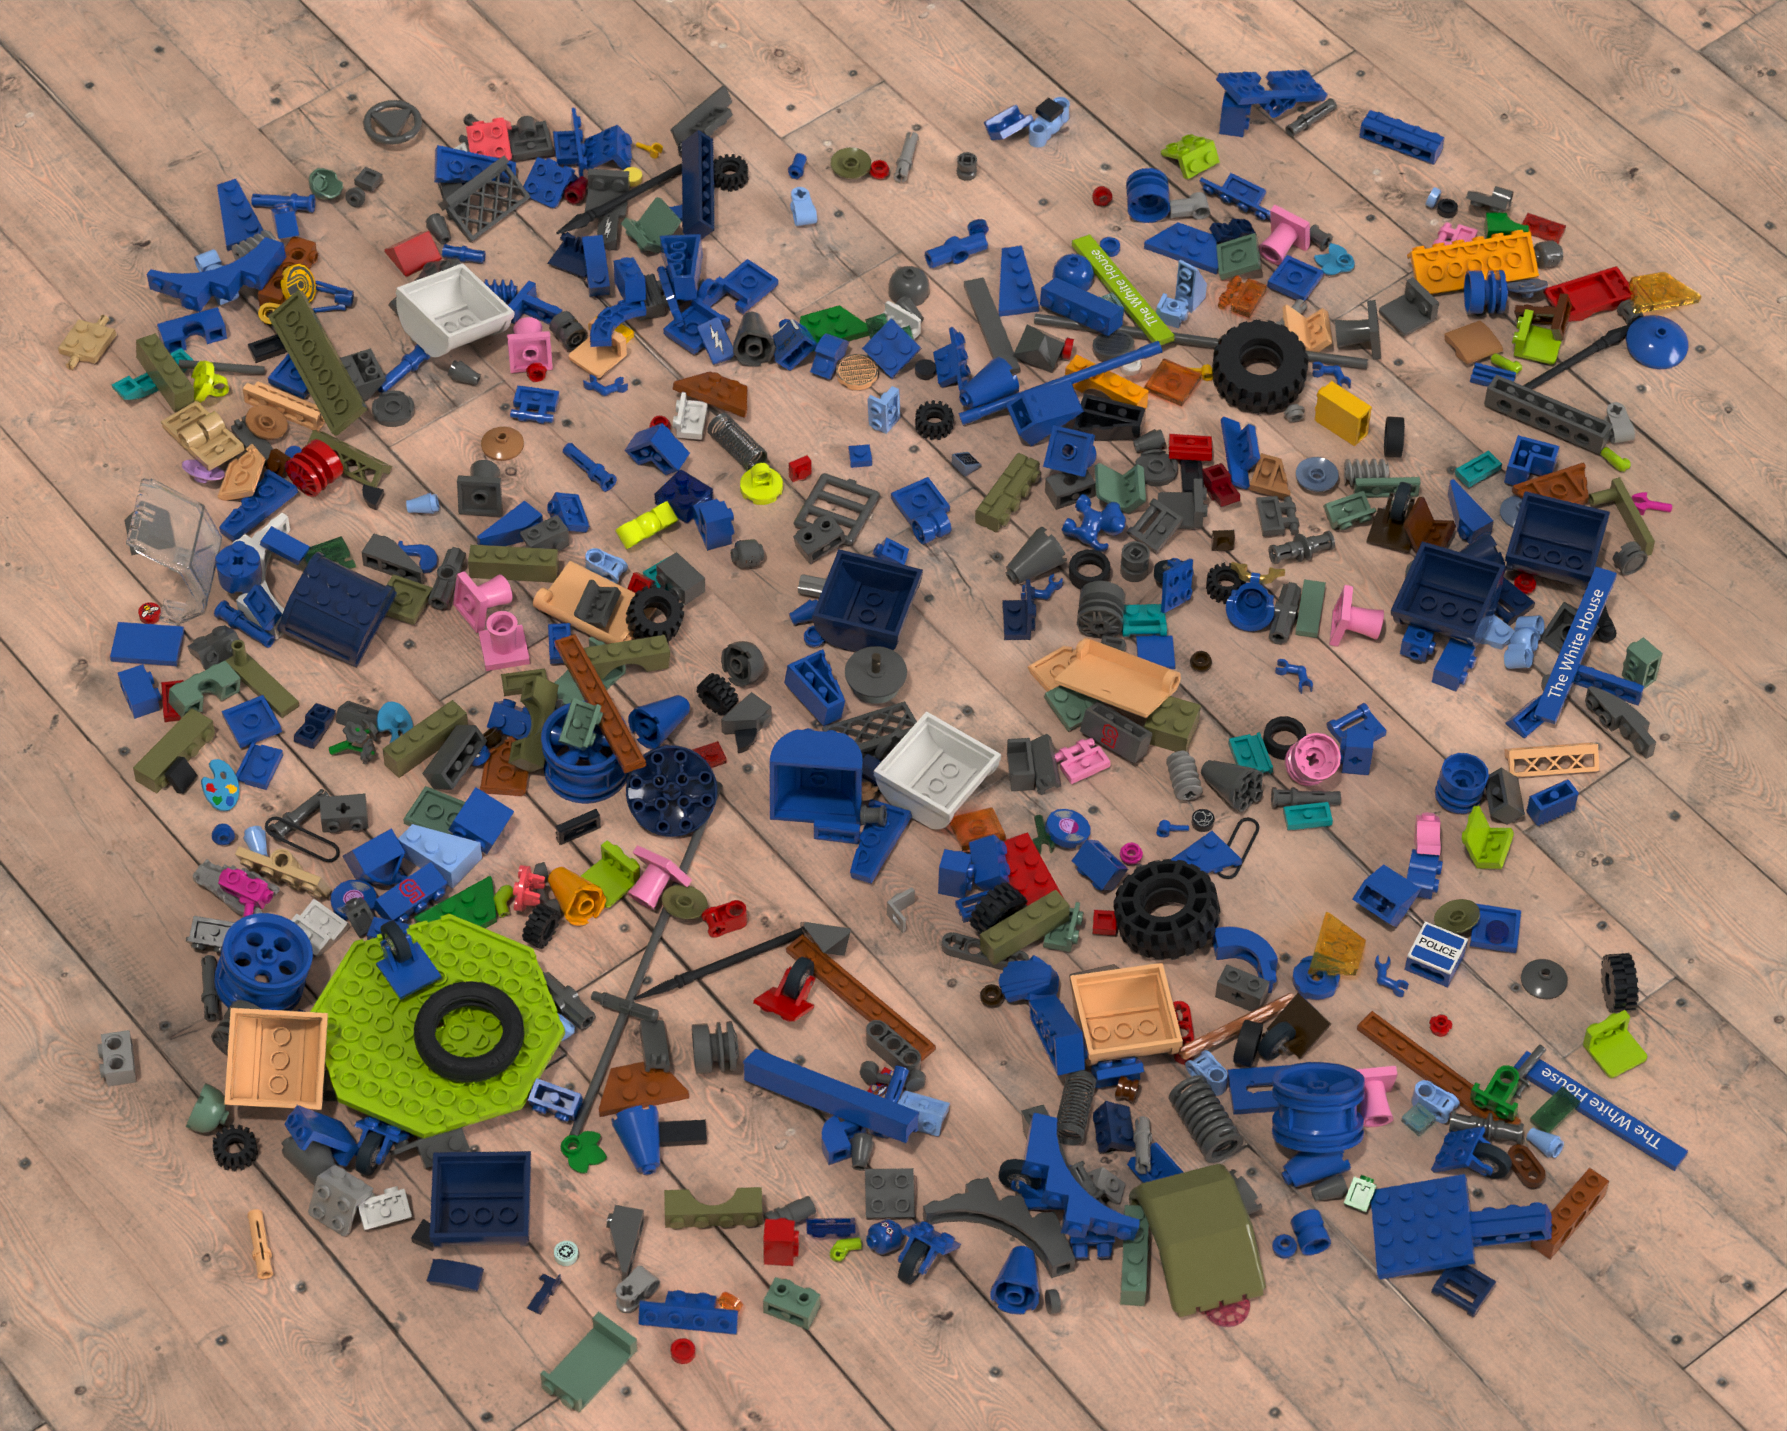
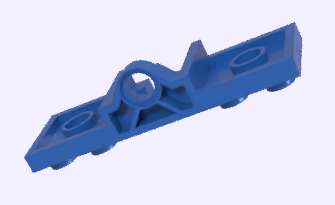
[1216,70,1328,118]
[663,259,778,355]

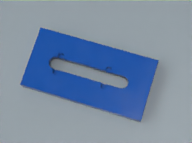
[1227,1065,1289,1115]

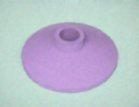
[182,460,225,483]

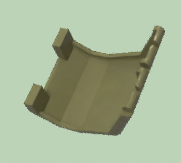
[1129,1164,1266,1318]

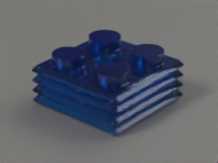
[654,469,714,523]

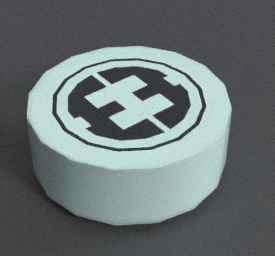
[554,1241,578,1266]

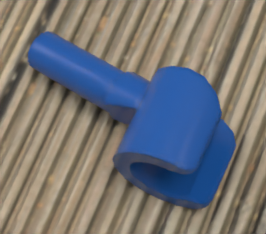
[1157,820,1189,838]

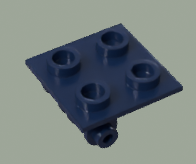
[548,232,586,278]

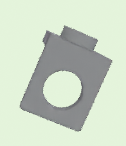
[887,887,915,933]
[1087,1167,1125,1204]

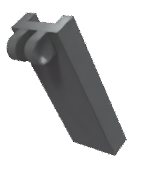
[231,415,273,467]
[1030,734,1061,795]
[639,1020,670,1072]

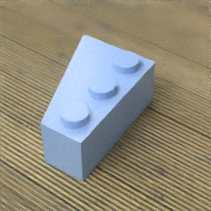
[398,824,482,888]

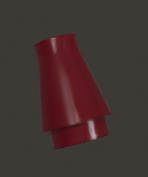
[565,176,588,204]

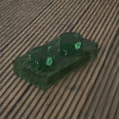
[1530,1086,1580,1134]

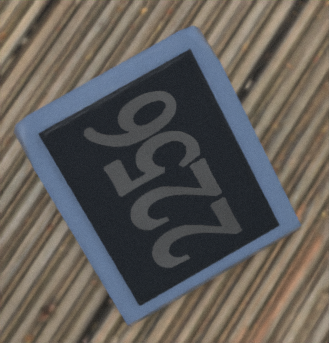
[951,452,982,477]

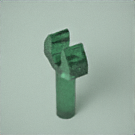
[1033,815,1056,855]

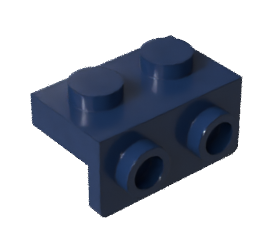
[1093,1101,1136,1154]

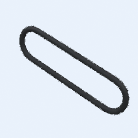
[265,816,340,862]
[1217,817,1260,879]

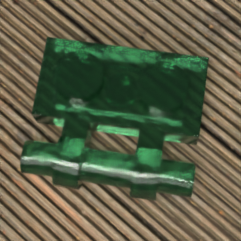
[303,536,356,569]

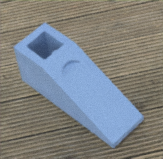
[1175,260,1207,313]

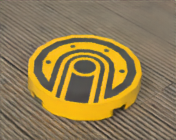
[281,264,316,303]

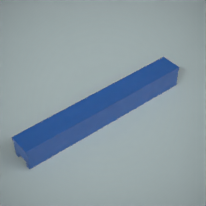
[743,1049,919,1143]

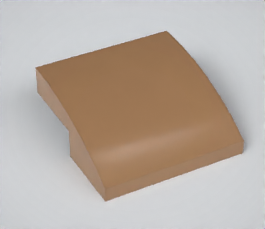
[1444,320,1503,364]

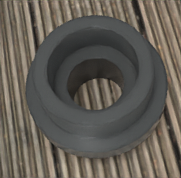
[345,187,365,207]

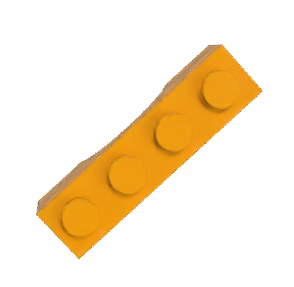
[1065,355,1149,408]

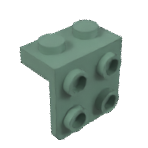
[621,197,681,254]
[1095,463,1146,514]

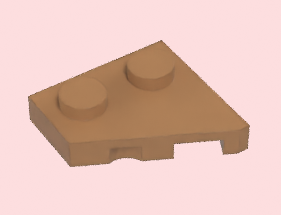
[1249,453,1291,499]

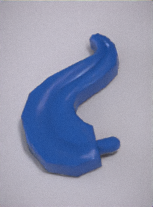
[398,541,438,573]

